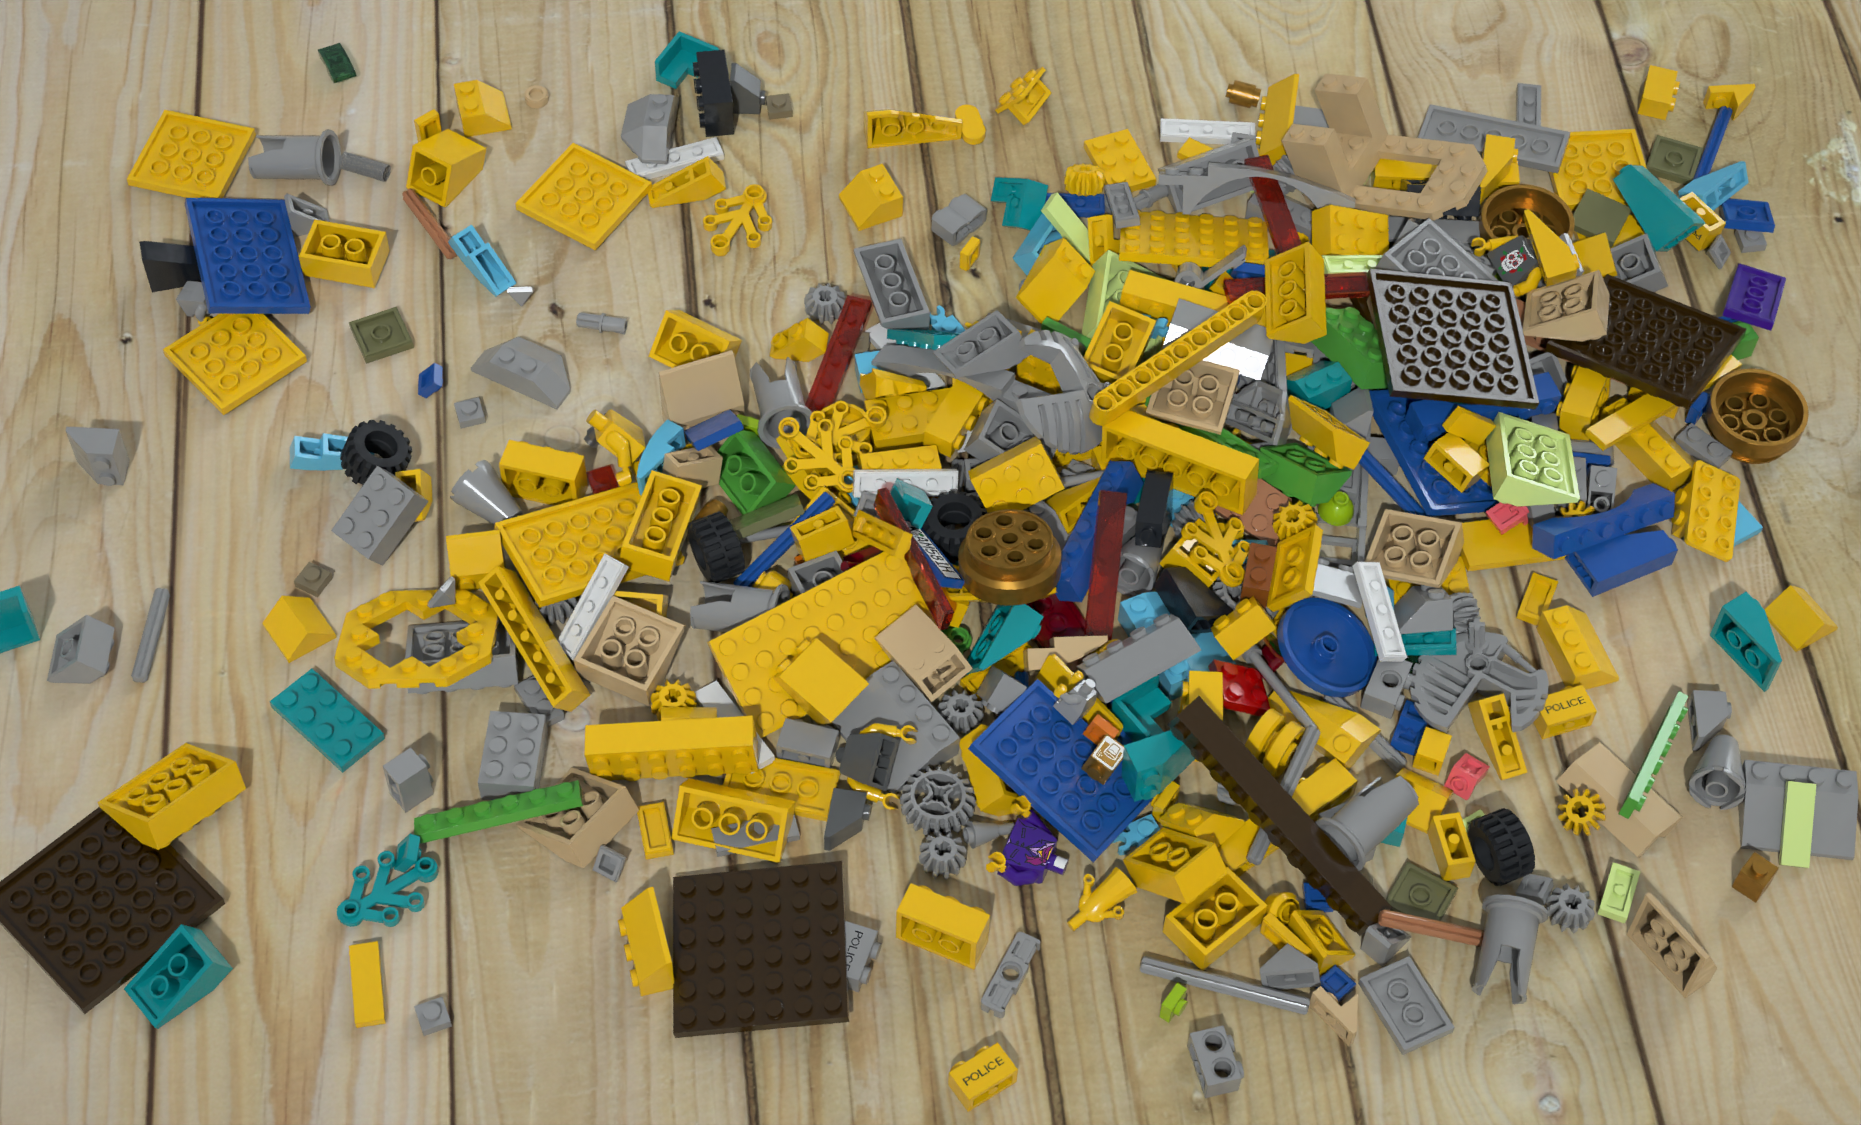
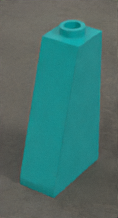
[1613,164,1706,252]

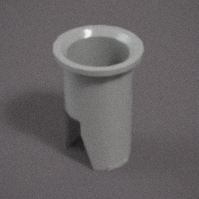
[248,129,341,186]
[749,357,816,449]
[690,581,790,633]
[1315,776,1419,871]
[1472,894,1548,1005]

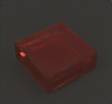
[586,465,618,494]

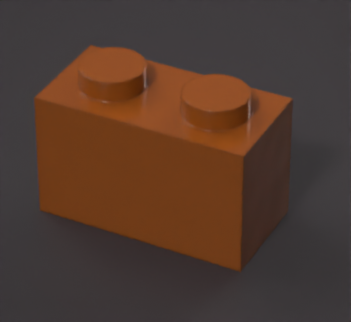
[1240,542,1277,609]

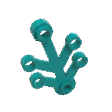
[337,851,439,927]

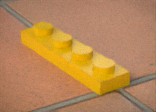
[851,510,913,560]

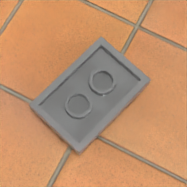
[1358,956,1455,1055]

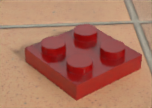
[1208,659,1271,717]

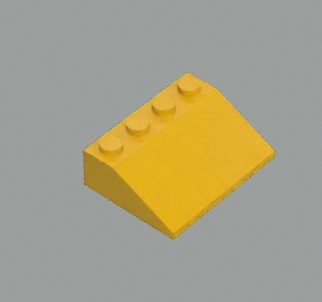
[98,743,246,850]

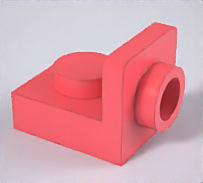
[1486,502,1529,535]
[1444,753,1490,800]

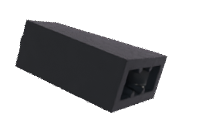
[139,241,202,292]
[1135,470,1174,548]
[1153,567,1233,634]

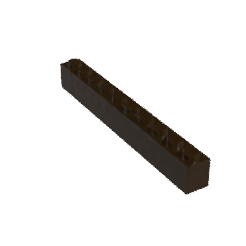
[1167,696,1393,936]

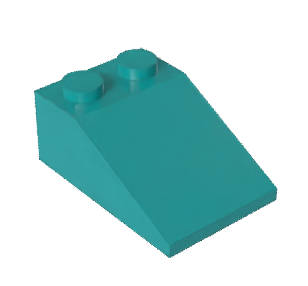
[1710,591,1782,692]
[966,604,1044,675]
[1121,730,1195,802]
[124,924,233,1029]

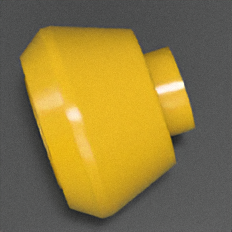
[1264,892,1300,927]

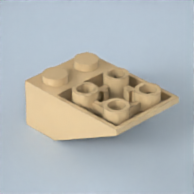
[874,604,973,702]

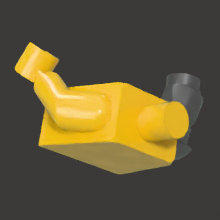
[584,409,646,487]

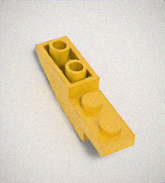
[776,432,855,511]

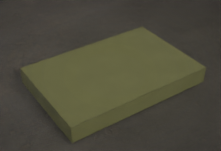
[729,493,805,540]

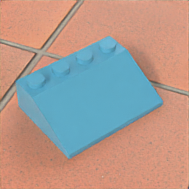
[1118,592,1236,701]

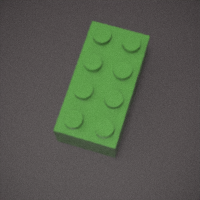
[1311,307,1388,390]

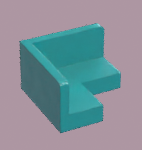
[655,31,719,89]
[991,177,1048,231]
[880,478,933,529]
[0,585,40,653]
[1111,675,1172,742]

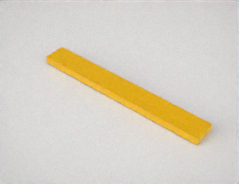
[1585,355,1742,451]

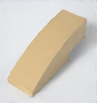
[1023,636,1108,672]

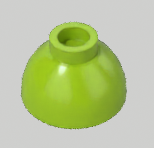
[1318,491,1354,526]

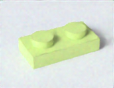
[1597,862,1640,923]

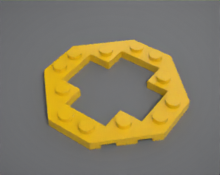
[334,589,500,689]

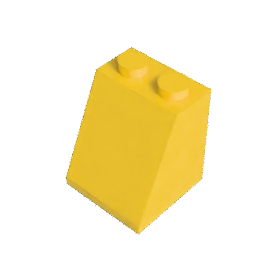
[406,129,486,208]
[773,638,869,725]

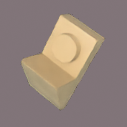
[1309,986,1358,1046]

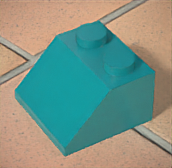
[1286,361,1352,410]

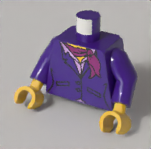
[986,796,1069,886]

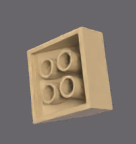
[1523,270,1610,342]
[658,350,745,439]
[1146,357,1240,435]
[1365,509,1464,588]
[574,596,685,706]
[516,767,639,868]
[1626,892,1717,998]

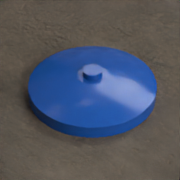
[1277,598,1377,697]

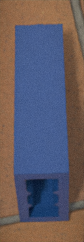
[1565,530,1678,597]

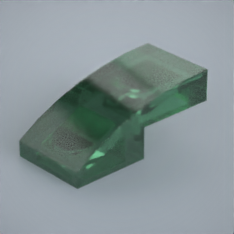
[318,43,356,83]

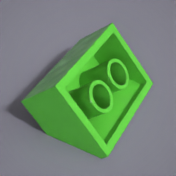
[717,430,795,515]
[1260,443,1352,507]

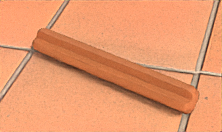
[402,189,457,259]
[1378,909,1484,947]

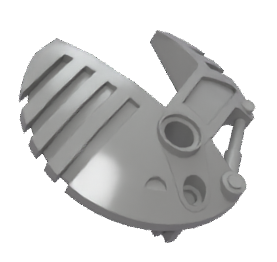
[1015,330,1111,455]
[1410,618,1549,733]

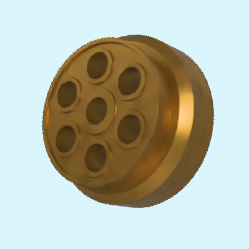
[1479,184,1575,259]
[1706,368,1809,464]
[958,509,1061,606]

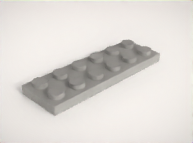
[1418,104,1570,173]

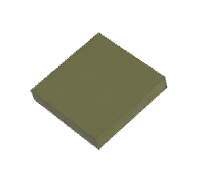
[1646,135,1703,185]
[1573,188,1631,247]
[349,307,414,364]
[1386,862,1458,921]

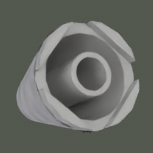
[450,460,523,525]
[1104,536,1165,597]
[1689,735,1746,810]

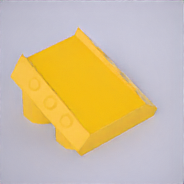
[860,368,927,400]

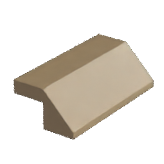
[1556,742,1683,858]

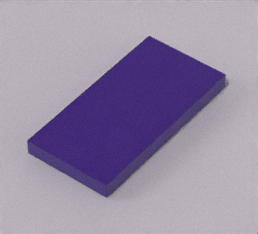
[1722,264,1786,331]

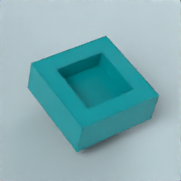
[394,834,421,873]

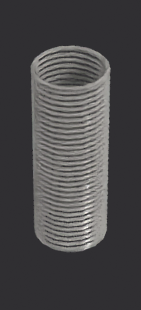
[339,152,391,182]

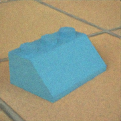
[1013,213,1063,276]

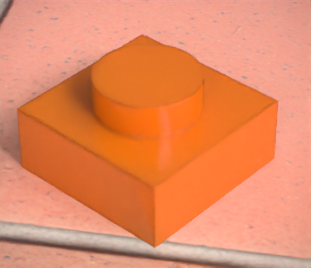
[1083,714,1120,746]

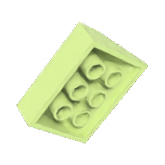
[1082,250,1170,359]
[1486,412,1580,507]

